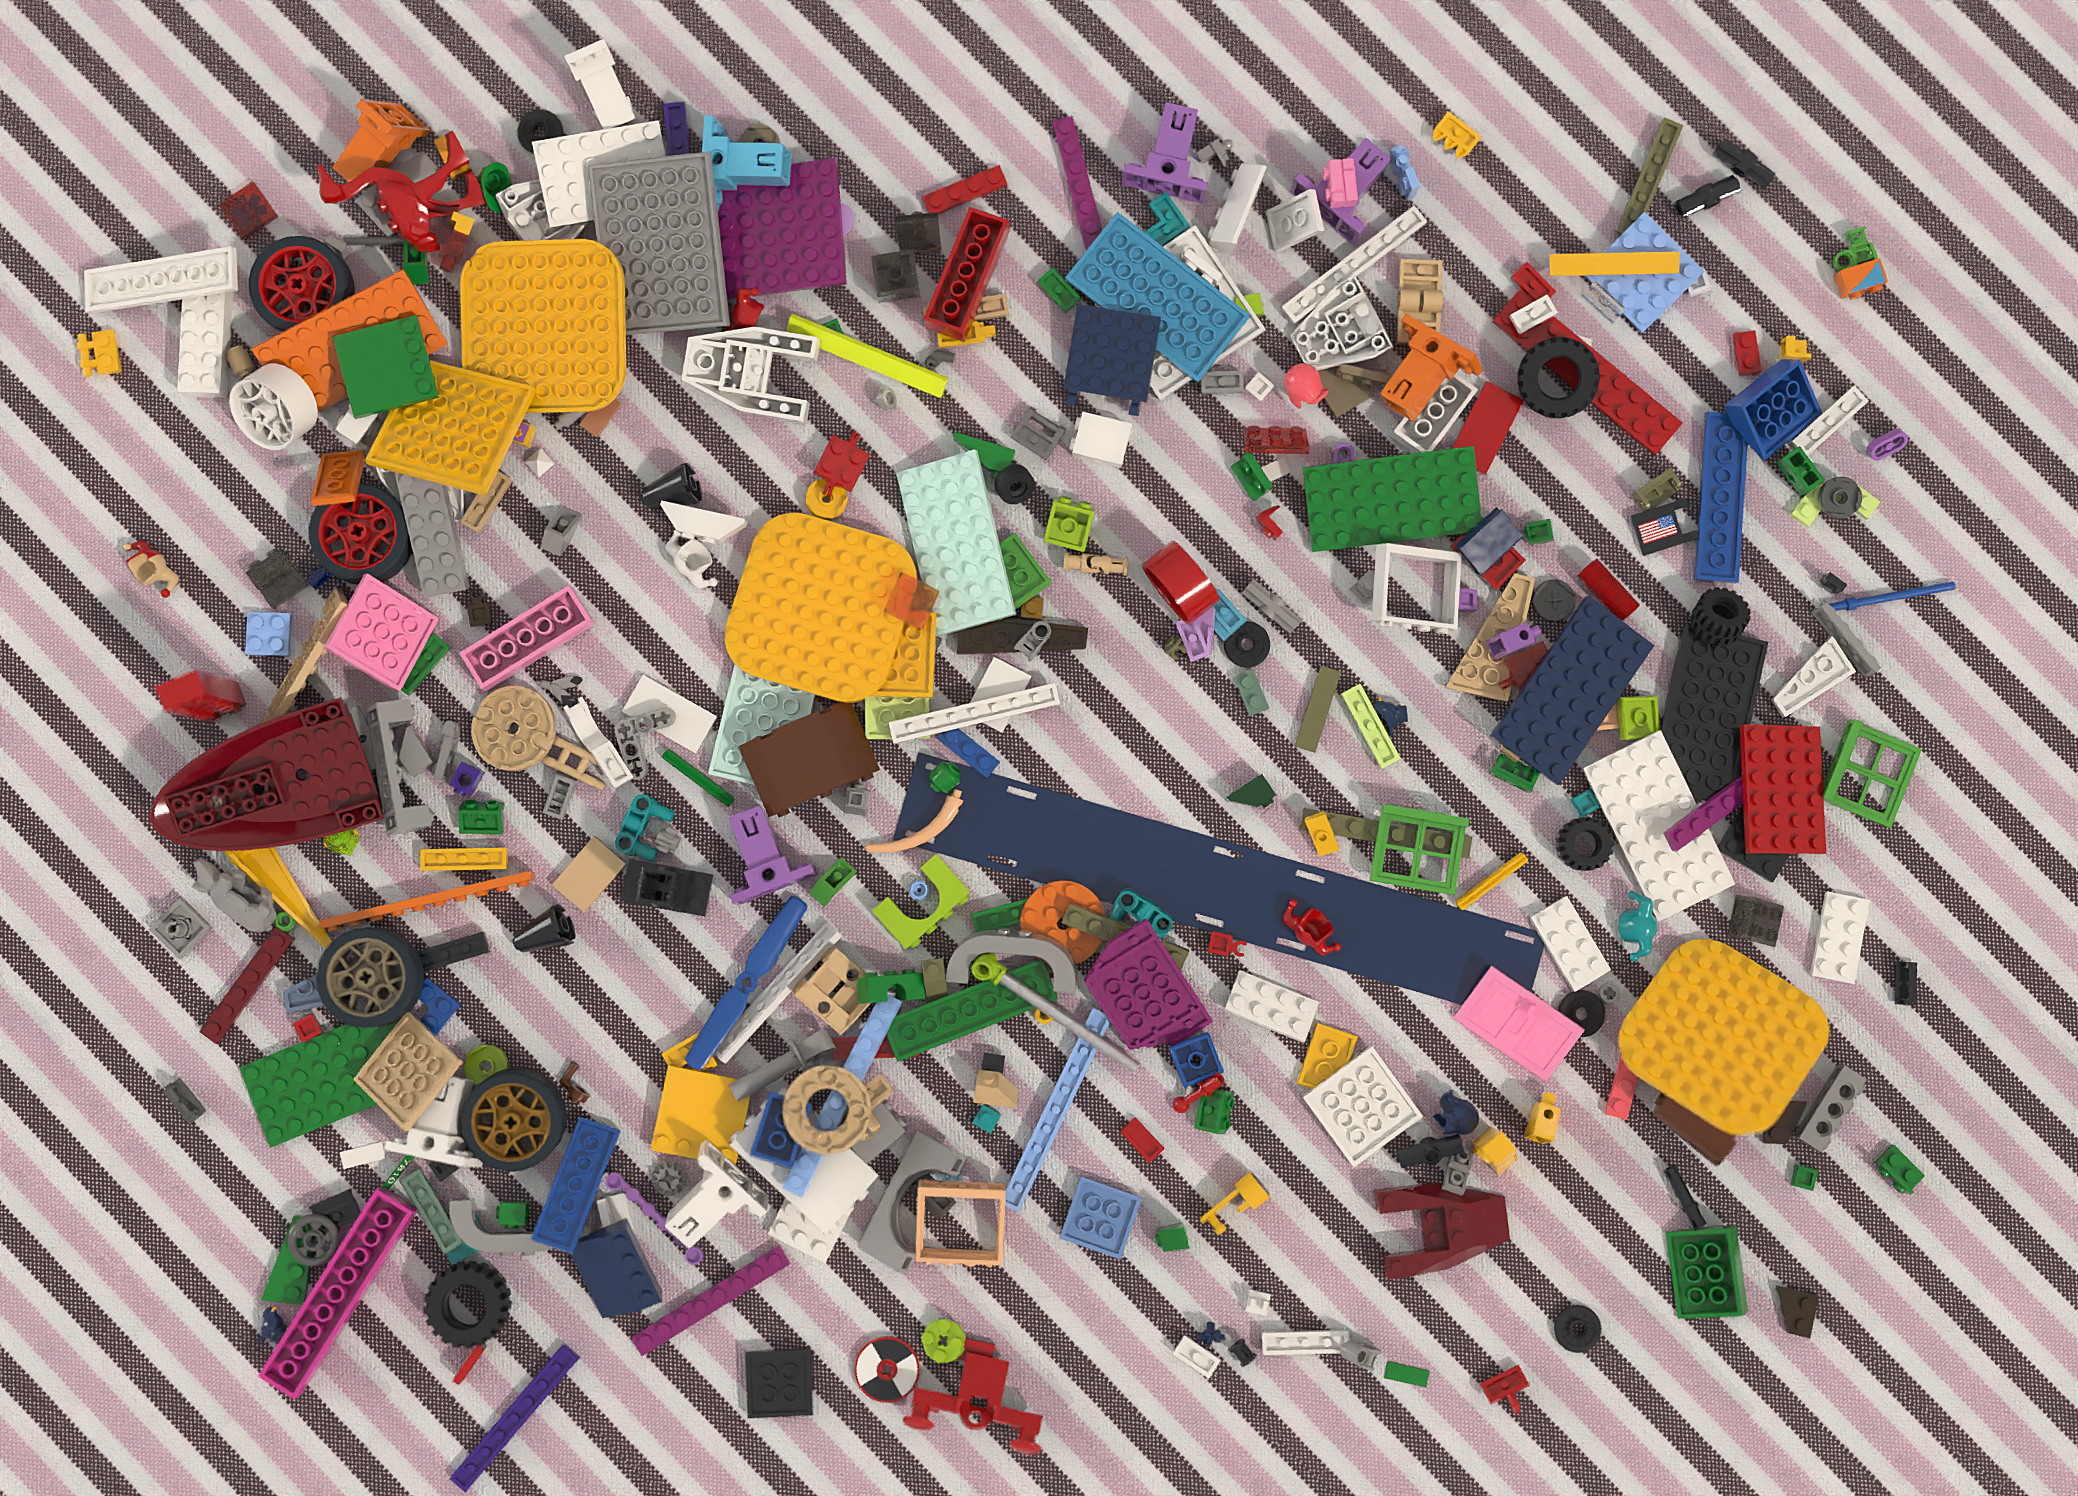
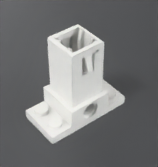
[564,39,635,129]
[384,1076,482,1167]
[665,1138,768,1248]

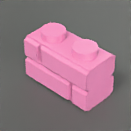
[1323,158,1358,208]

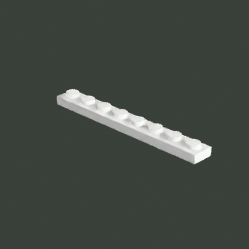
[1281,206,1427,325]
[889,683,1060,744]
[714,922,842,1064]

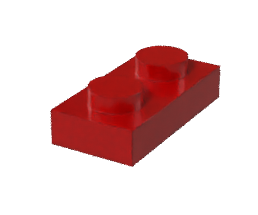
[1511,262,1556,301]
[1732,330,1762,376]

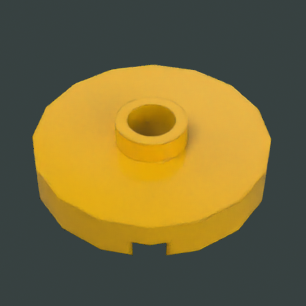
[805,479,848,520]

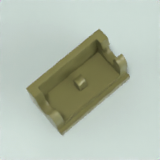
[1632,468,1682,511]

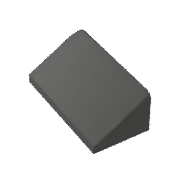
[908,1174,956,1220]

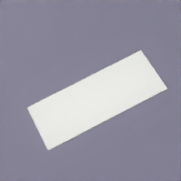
[1261,457,1291,482]
[340,1142,386,1169]

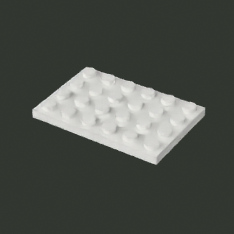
[532,120,666,228]

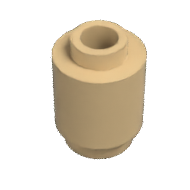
[227,346,255,379]

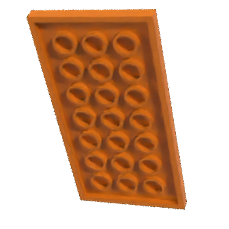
[252,268,448,412]

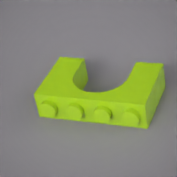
[872,854,971,950]

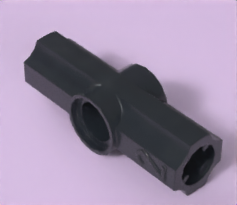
[1713,138,1776,190]
[1675,175,1741,219]
[1396,1134,1464,1168]

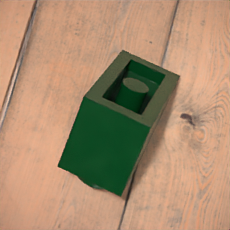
[1225,774,1276,808]

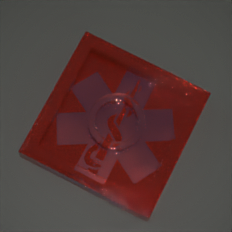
[219,181,279,240]

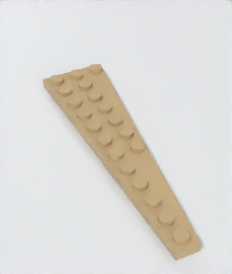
[216,586,348,805]

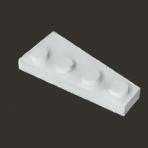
[1771,636,1856,717]

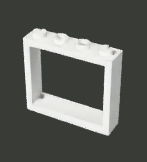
[1372,543,1462,634]

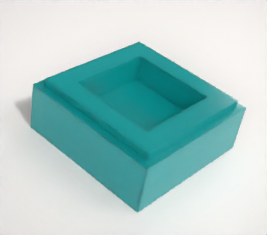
[1570,789,1600,818]

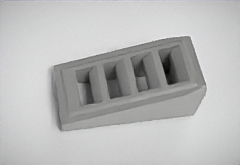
[542,771,578,820]

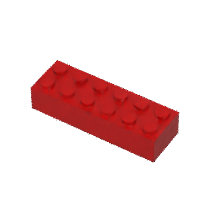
[923,207,1010,342]
[155,669,247,723]

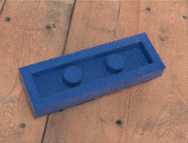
[937,728,1000,779]

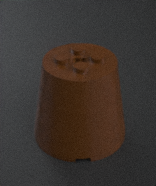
[1653,1092,1737,1166]

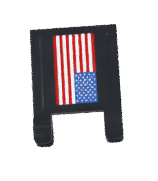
[1631,498,1699,556]

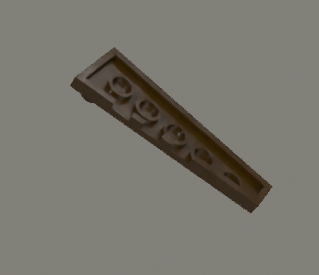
[957,618,1088,655]

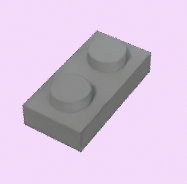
[1201,371,1244,395]

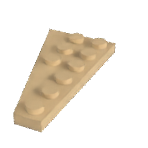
[1445,573,1535,702]

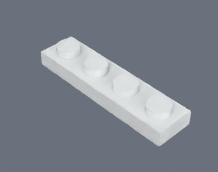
[1790,386,1868,456]
[1261,1330,1349,1355]

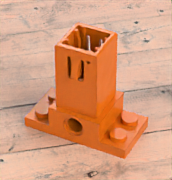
[332,99,431,190]
[1380,314,1483,422]

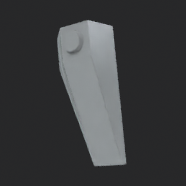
[355,151,438,237]

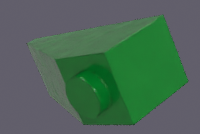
[953,432,1015,478]

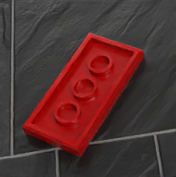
[1452,381,1524,475]

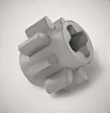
[655,827,681,854]

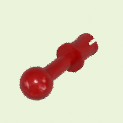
[1172,1073,1225,1113]

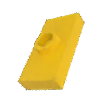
[1305,811,1340,857]

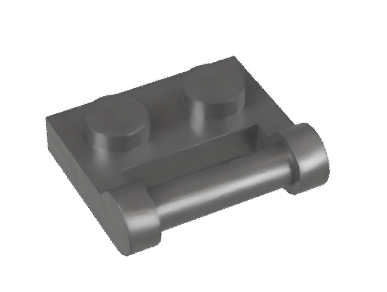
[1011,406,1067,460]

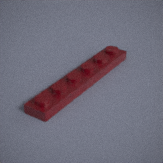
[199,926,295,1044]

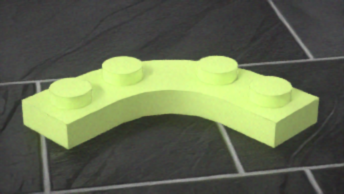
[1790,483,1880,528]

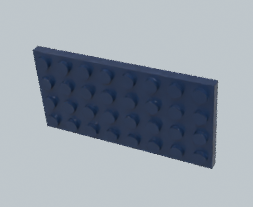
[1490,596,1655,785]

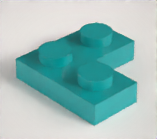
[1144,192,1190,247]

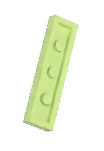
[1341,684,1401,769]

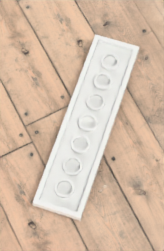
[84,246,238,313]

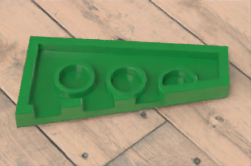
[261,1215,315,1305]

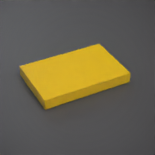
[1296,1023,1358,1089]

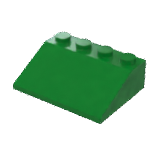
[1666,1225,1748,1319]

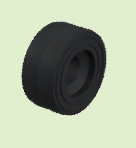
[994,464,1035,505]

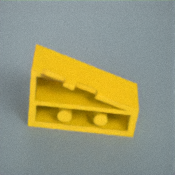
[1471,1126,1518,1176]

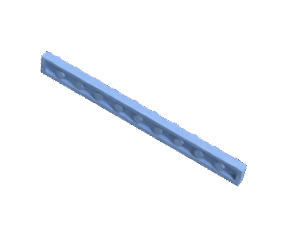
[782,995,902,1198]
[1005,1008,1110,1212]

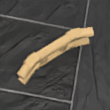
[540,736,605,790]

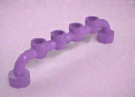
[606,1172,703,1265]

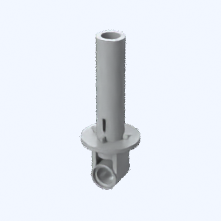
[729,1029,836,1102]

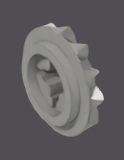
[652,1161,686,1196]

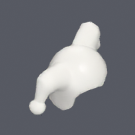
[665,529,718,589]

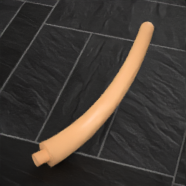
[865,789,964,853]

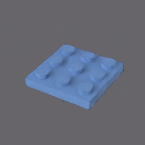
[1059,1176,1142,1260]

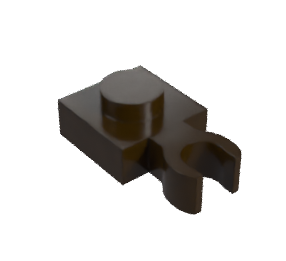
[467,588,493,627]

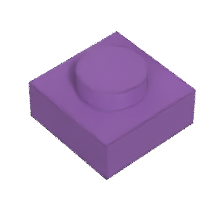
[1458,588,1477,612]

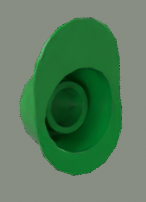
[477,162,512,213]

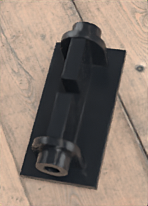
[1894,961,1917,1005]

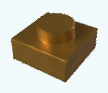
[1021,597,1044,620]

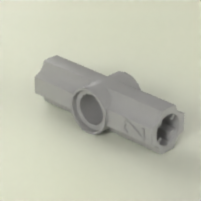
[1241,579,1302,634]

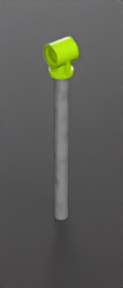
[972,952,1139,1073]

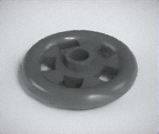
[288,1214,340,1266]

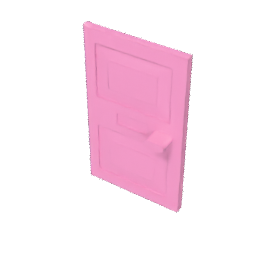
[1453,965,1585,1082]

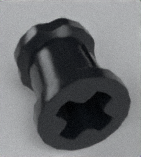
[1228,1338,1257,1367]

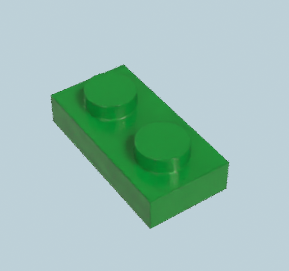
[1037,267,1081,313]

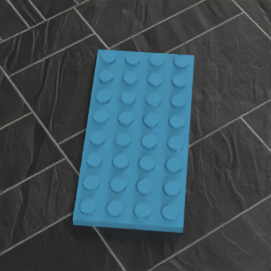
[1065,212,1251,383]

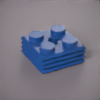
[1169,1032,1224,1088]

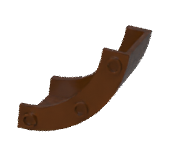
[738,702,880,818]

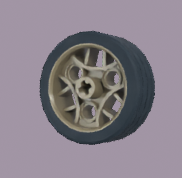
[316,927,424,1028]

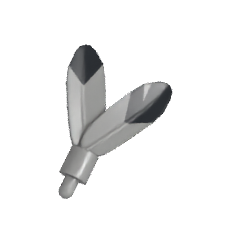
[535,676,583,708]

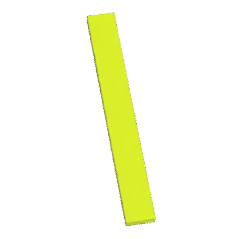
[786,313,948,398]

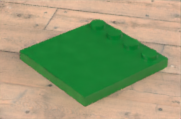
[333,315,440,419]

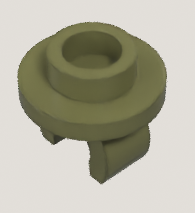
[1164,636,1186,660]

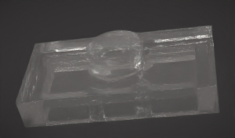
[1581,281,1626,324]

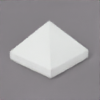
[525,448,554,477]

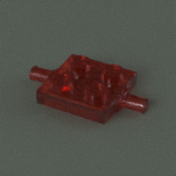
[1499,641,1548,692]

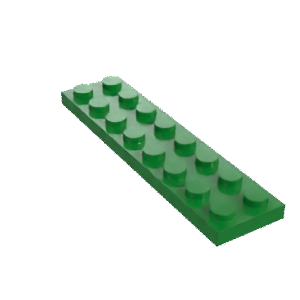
[887,959,1058,1062]

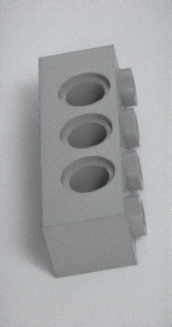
[1793,1064,1867,1152]

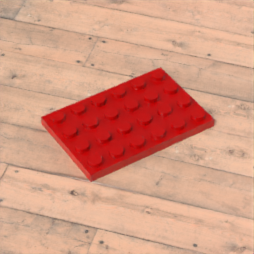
[1740,724,1826,855]

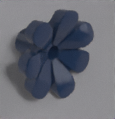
[1197,1322,1225,1345]

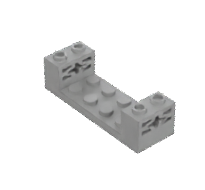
[365,699,434,836]

